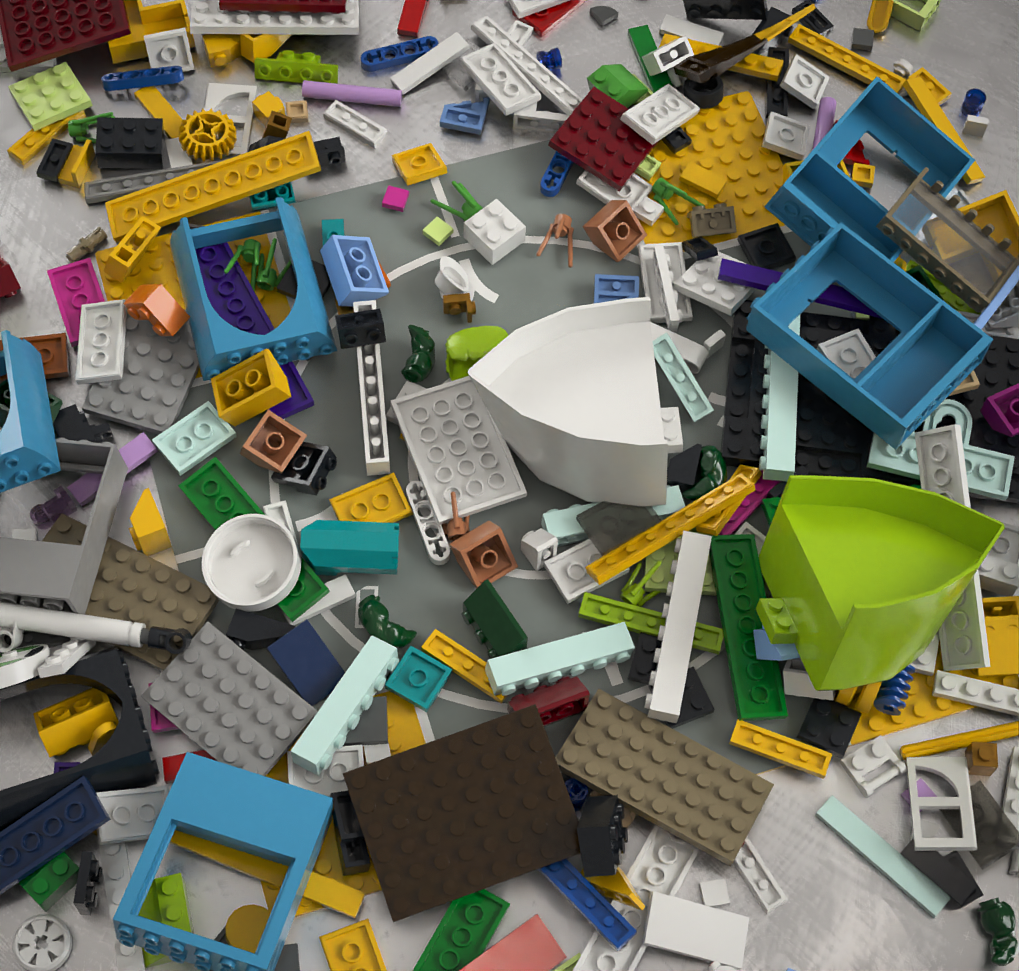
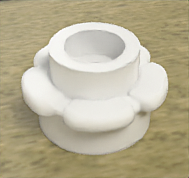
[893,59,913,78]

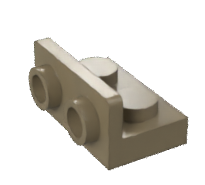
[687,203,737,238]

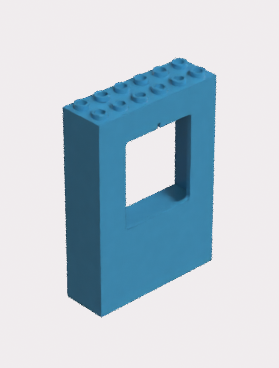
[764,76,975,263]
[746,223,993,450]

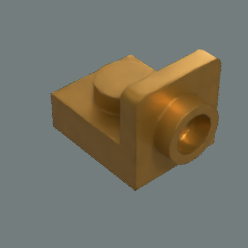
[443,293,476,323]

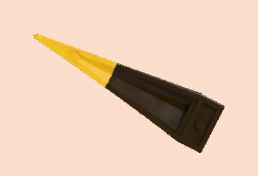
[673,4,816,83]

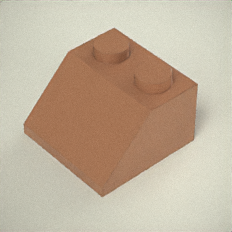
[583,200,647,262]
[239,410,307,474]
[449,520,518,589]

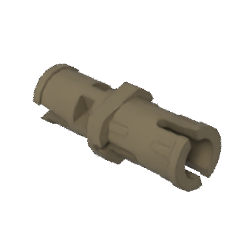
[65,227,108,263]

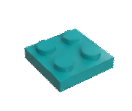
[385,646,452,712]

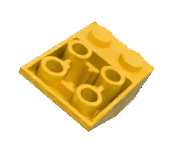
[976,596,1019,677]

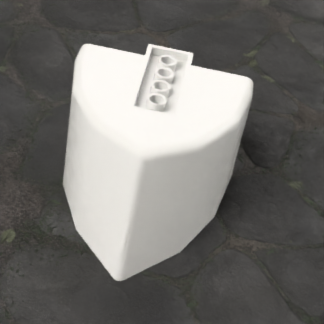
[468,297,683,507]

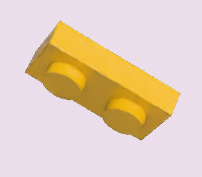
[907,67,952,106]

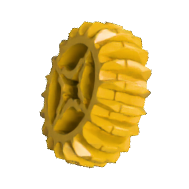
[178,108,237,162]

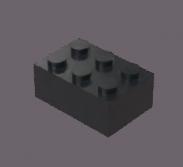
[95,117,164,169]
[577,794,628,877]

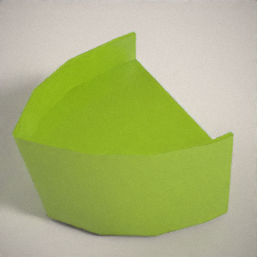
[756,475,1005,691]

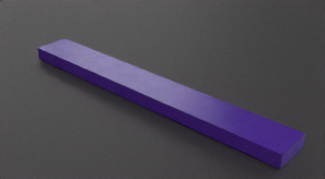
[718,258,883,319]

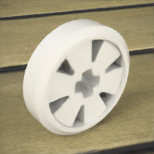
[12,914,72,971]

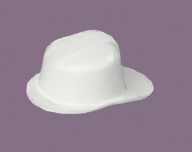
[435,256,469,299]

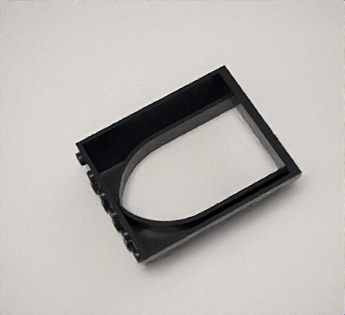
[0,646,160,832]

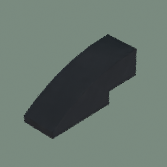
[330,790,371,876]

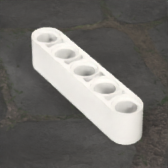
[650,322,709,374]

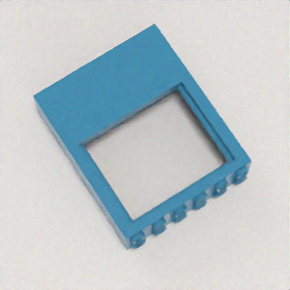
[113,752,333,971]

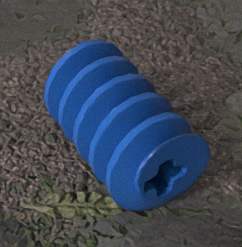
[873,665,916,716]

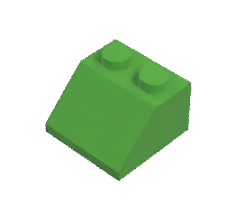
[587,64,648,108]

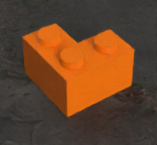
[123,284,190,336]

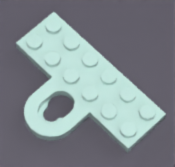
[867,399,1015,501]

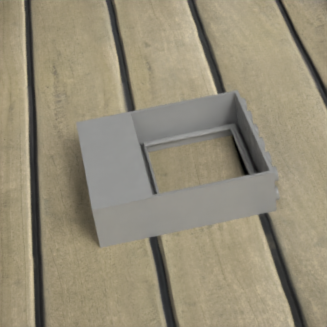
[0,437,128,615]

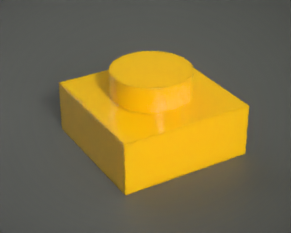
[851,163,875,188]

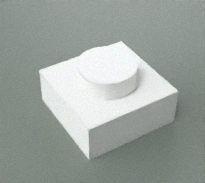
[634,196,664,226]

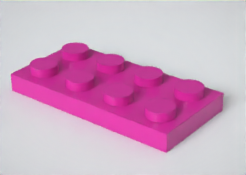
[47,258,105,347]

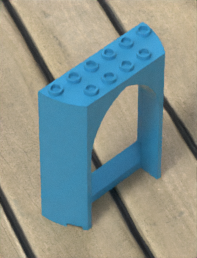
[170,197,337,381]
[0,330,61,493]

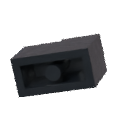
[53,404,113,443]

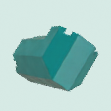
[300,520,399,576]

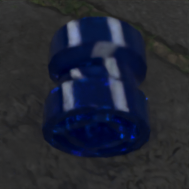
[536,47,562,70]
[961,88,986,117]
[565,778,588,812]

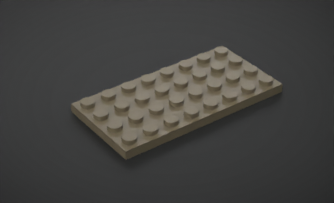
[42,513,220,672]
[555,688,774,867]

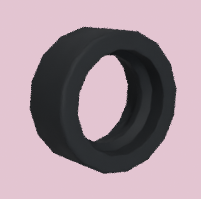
[683,77,723,109]

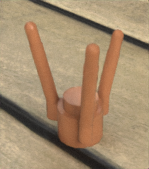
[536,214,574,268]
[442,491,470,541]

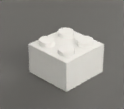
[464,199,526,265]

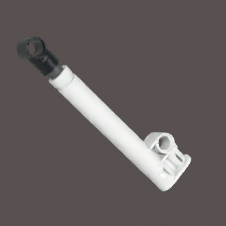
[0,602,192,654]

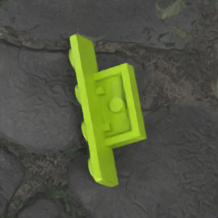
[255,50,338,84]

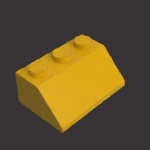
[211,348,291,427]
[33,688,119,757]

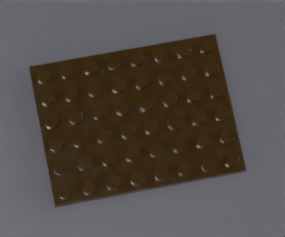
[343,704,581,923]

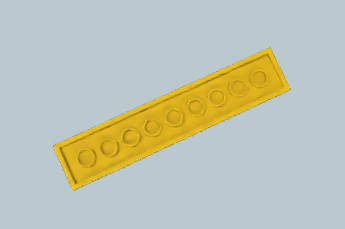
[105,131,322,243]

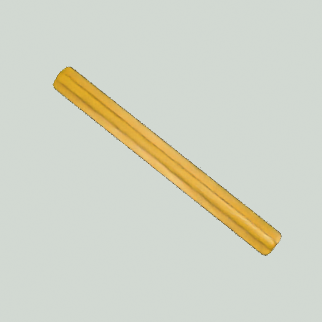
[900,721,1019,760]

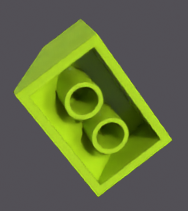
[138,873,194,968]

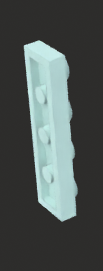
[653,333,715,422]

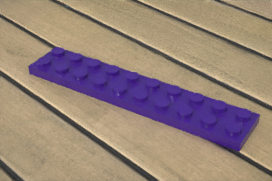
[195,242,314,419]

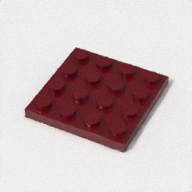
[548,87,660,192]

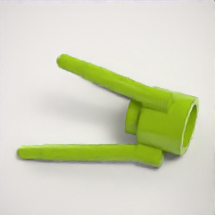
[620,561,661,607]

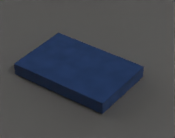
[266,619,345,707]

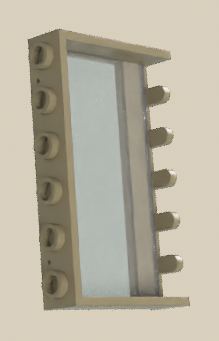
[876,167,1019,313]

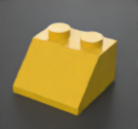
[128,488,172,556]

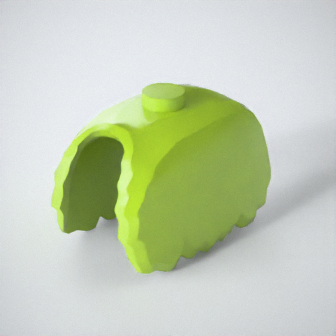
[445,326,509,381]

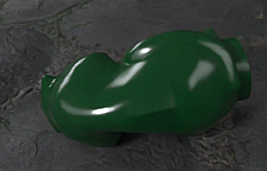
[401,325,435,383]
[682,445,727,501]
[358,595,417,648]
[976,897,1019,966]

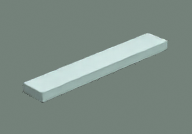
[815,795,951,918]

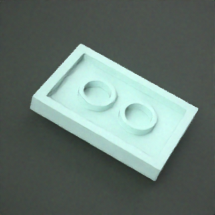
[152,401,237,476]

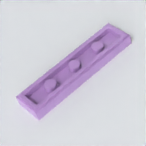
[67,432,158,507]

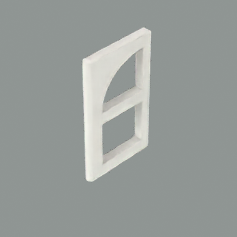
[203,83,257,157]
[906,757,977,851]

